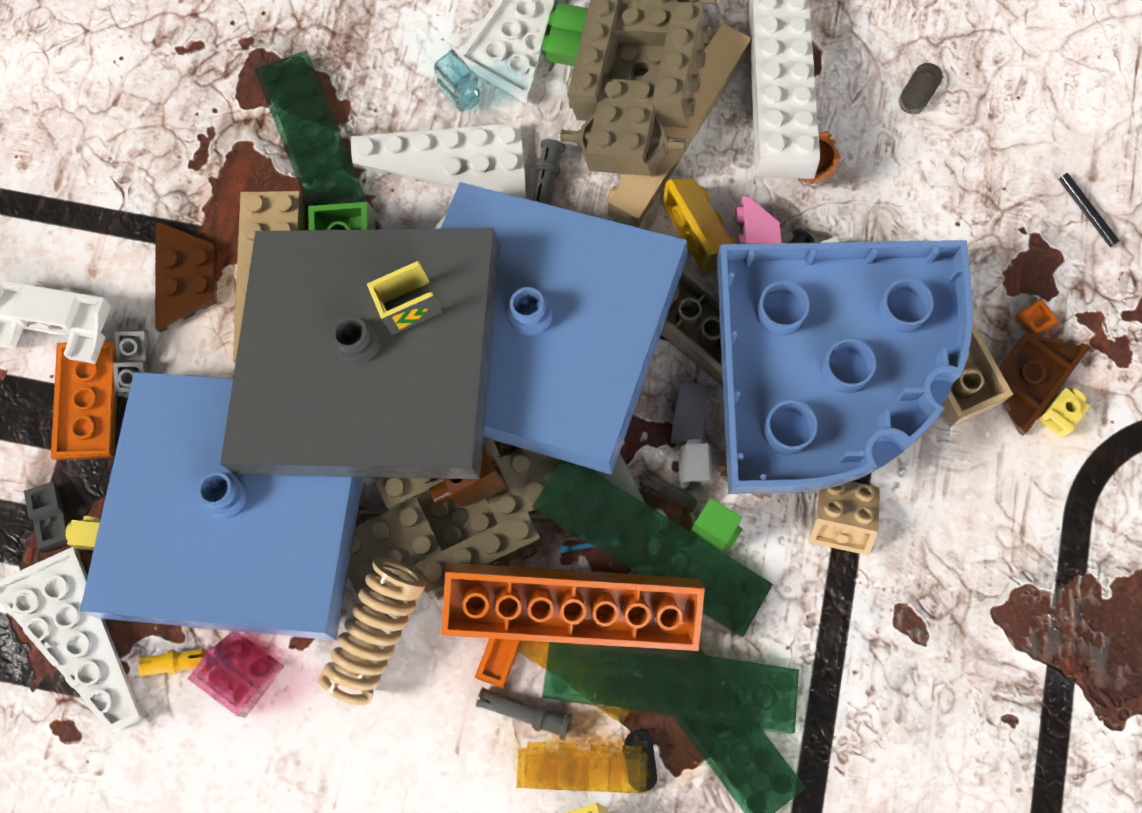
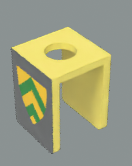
[367,261,443,336]

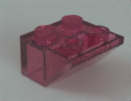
[187,631,284,718]

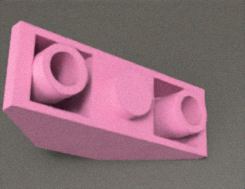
[735,196,782,244]

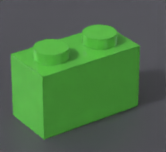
[689,498,743,553]

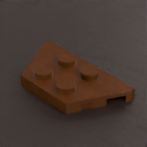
[155,222,217,332]
[998,332,1090,436]

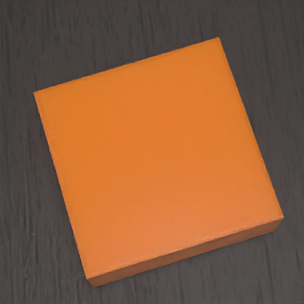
[1015,298,1059,335]

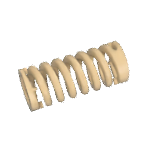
[319,558,427,705]

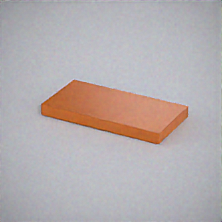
[51,341,117,460]

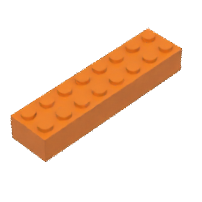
[441,562,705,651]

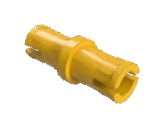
[138,648,206,677]

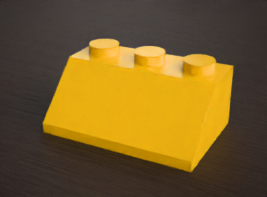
[662,179,737,276]

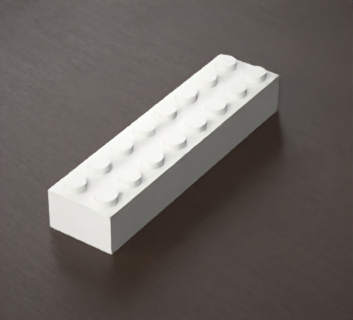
[748,0,820,179]

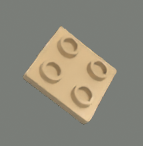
[809,481,880,556]

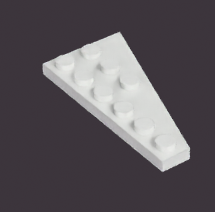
[456,0,556,103]
[350,123,527,199]
[0,547,143,732]

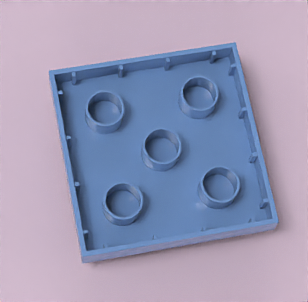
[440,182,688,475]
[80,372,363,640]

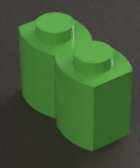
[542,3,588,66]

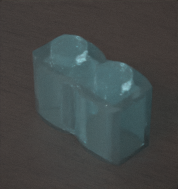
[434,50,480,112]

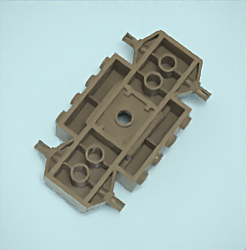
[560,0,717,176]
[348,437,584,605]

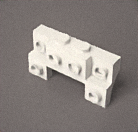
[0,280,111,364]

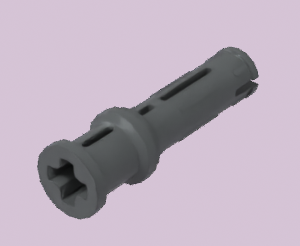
[533,139,566,205]
[476,687,573,741]

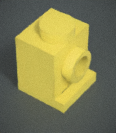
[1037,388,1090,438]
[66,516,101,550]

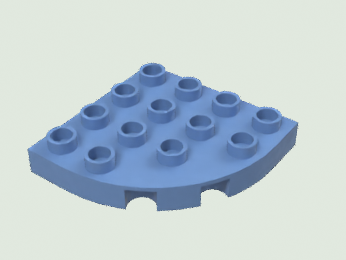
[717,240,973,494]

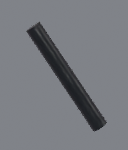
[1058,173,1120,248]

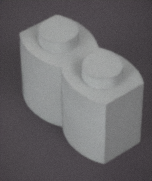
[678,439,713,493]

